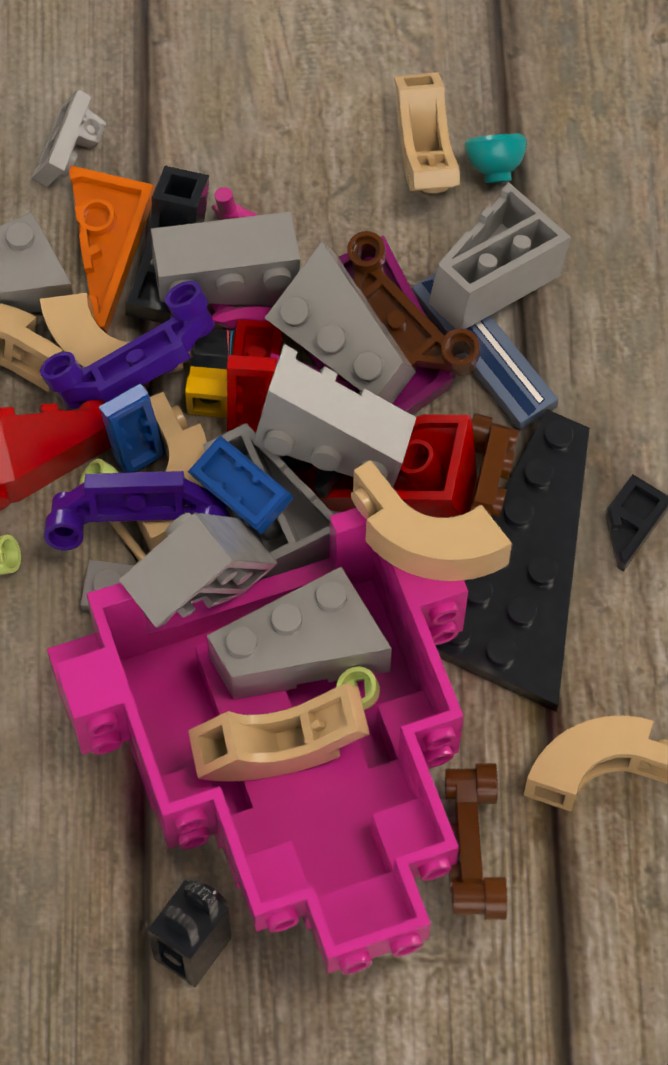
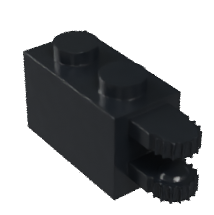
[148,879,232,988]

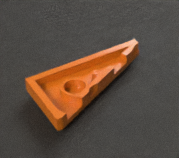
[69,165,155,334]

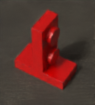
[227,319,284,433]

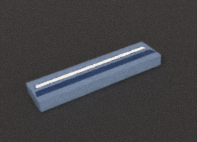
[412,273,559,431]

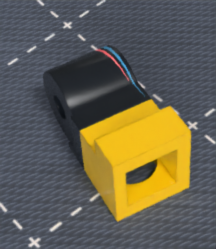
[185,329,236,418]

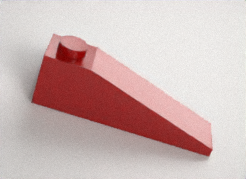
[0,400,111,510]
[292,414,477,518]

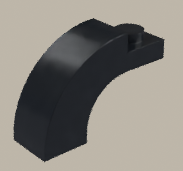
[125,166,209,323]

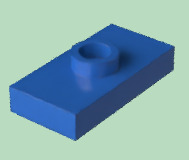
[99,384,166,473]
[188,435,294,535]

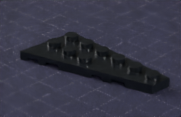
[435,409,590,712]

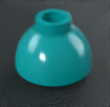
[464,134,527,183]

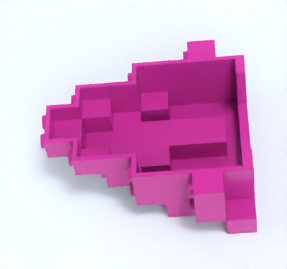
[47,508,468,975]

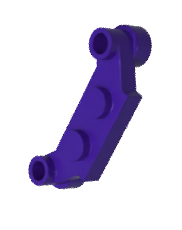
[40,281,215,409]
[44,471,231,551]

